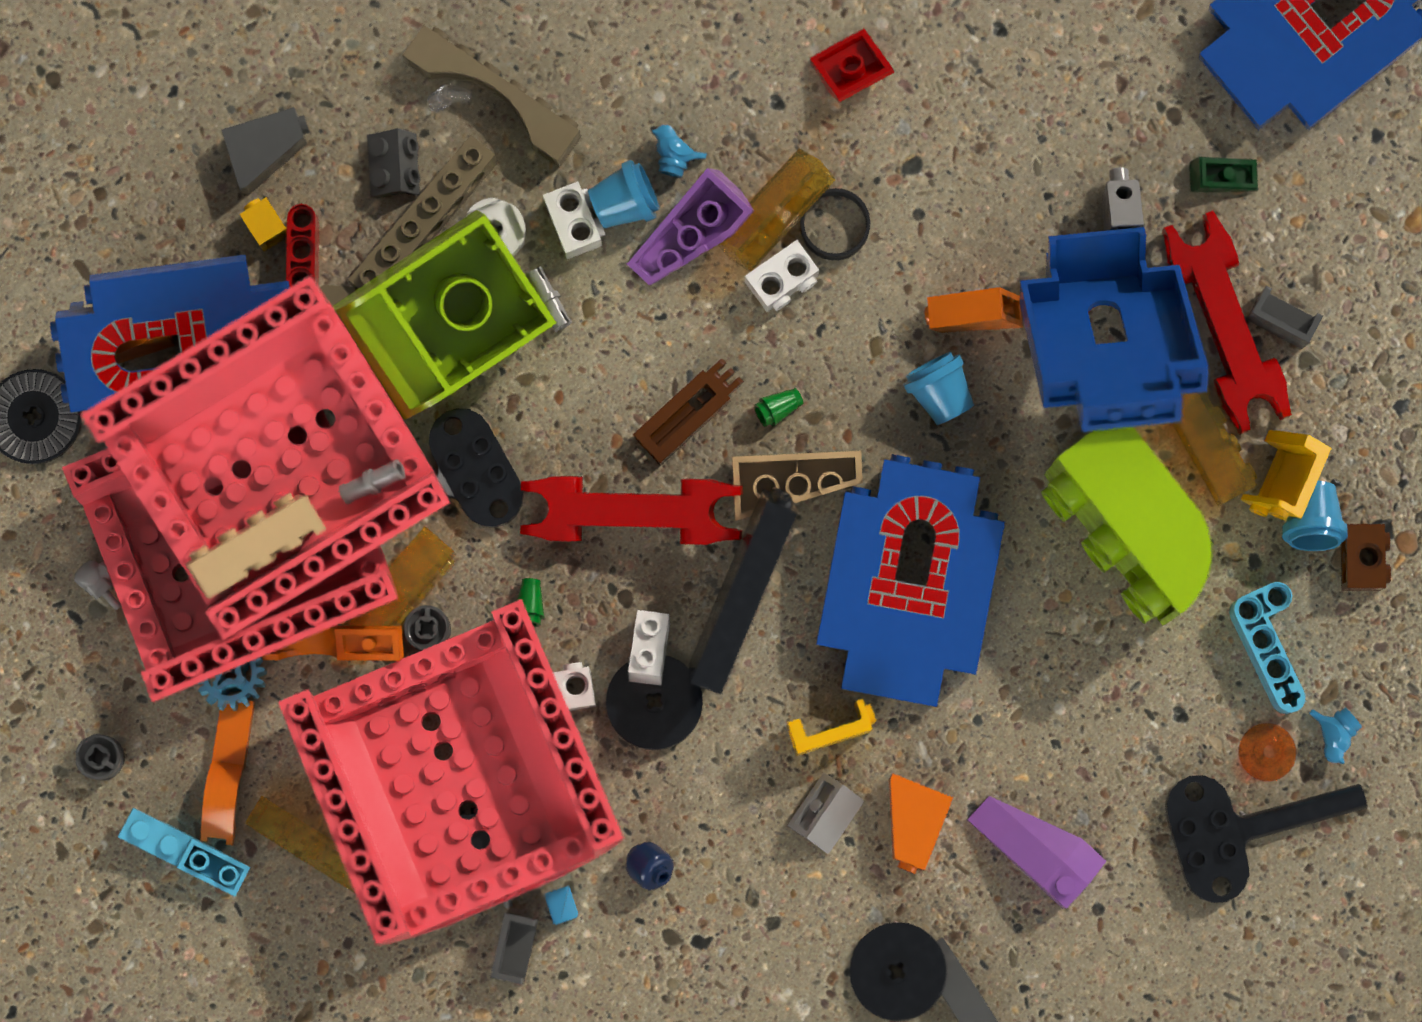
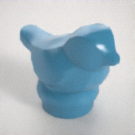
[652,124,707,178]
[1309,707,1362,764]

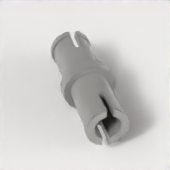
[525,267,572,332]
[339,459,406,504]

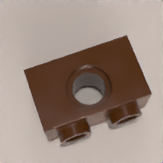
[1340,524,1391,591]

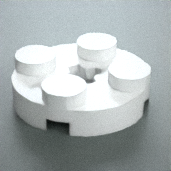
[466,198,526,256]

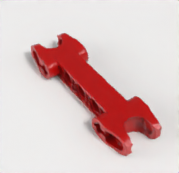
[1162,210,1292,435]
[520,476,743,545]

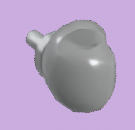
[74,560,121,610]

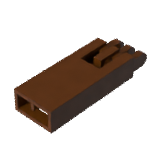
[633,359,744,466]

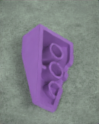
[627,168,754,285]
[967,796,1106,909]

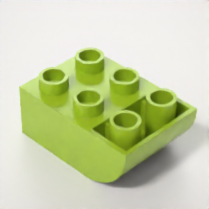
[332,210,556,420]
[1041,427,1212,626]

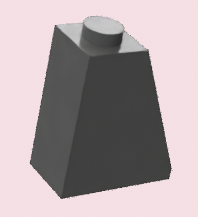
[221,107,310,196]

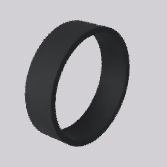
[800,188,870,260]

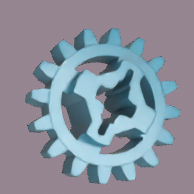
[198,657,267,711]

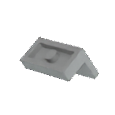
[787,772,864,853]

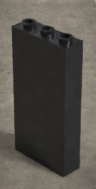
[688,487,798,695]

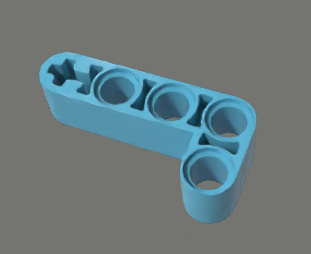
[1229,582,1306,714]

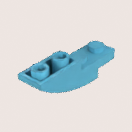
[118,807,250,896]

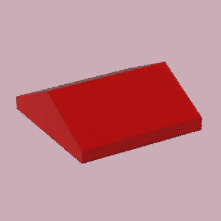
[810,28,895,103]

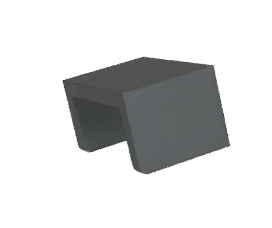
[1246,286,1323,349]
[490,913,539,984]

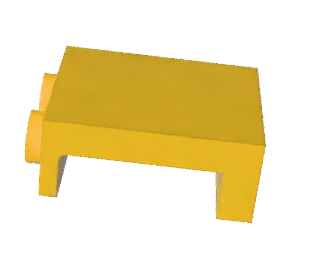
[1241,430,1332,520]
[786,698,876,756]

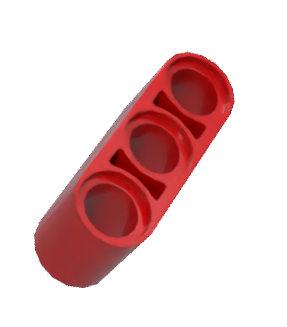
[286,204,319,288]

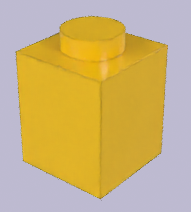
[239,198,287,252]

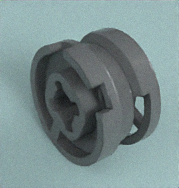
[404,605,451,651]
[75,734,125,780]

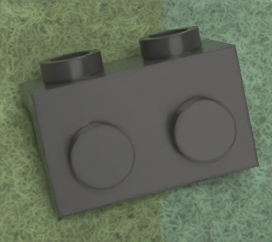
[367,128,420,199]

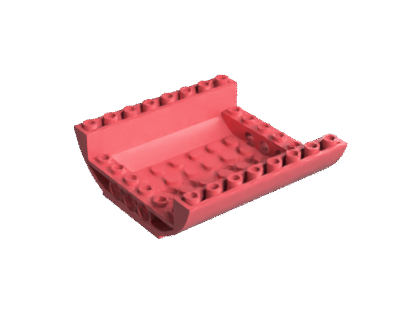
[81,276,450,640]
[62,409,398,702]
[278,599,624,945]

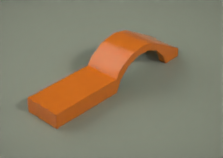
[262,624,404,661]
[200,700,255,845]

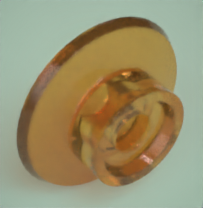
[1239,723,1297,781]

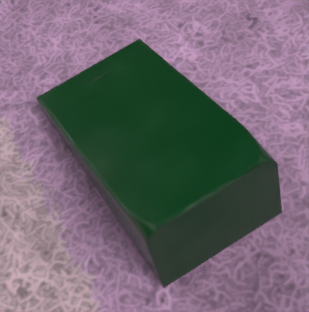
[1189,157,1258,193]

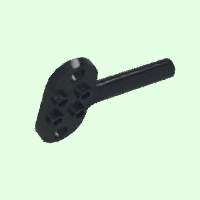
[429,408,524,528]
[1165,775,1367,903]

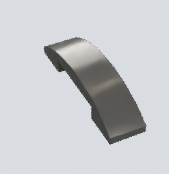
[937,937,998,1022]

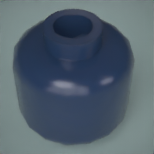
[626,842,674,890]

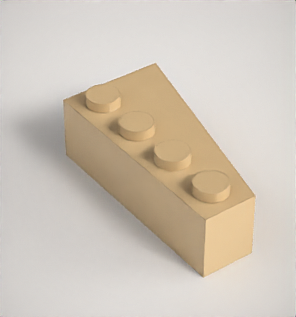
[732,451,863,521]
[185,493,326,599]

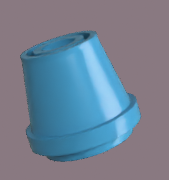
[588,160,660,229]
[903,352,975,425]
[1282,481,1348,551]

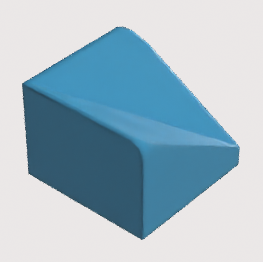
[544,886,578,925]

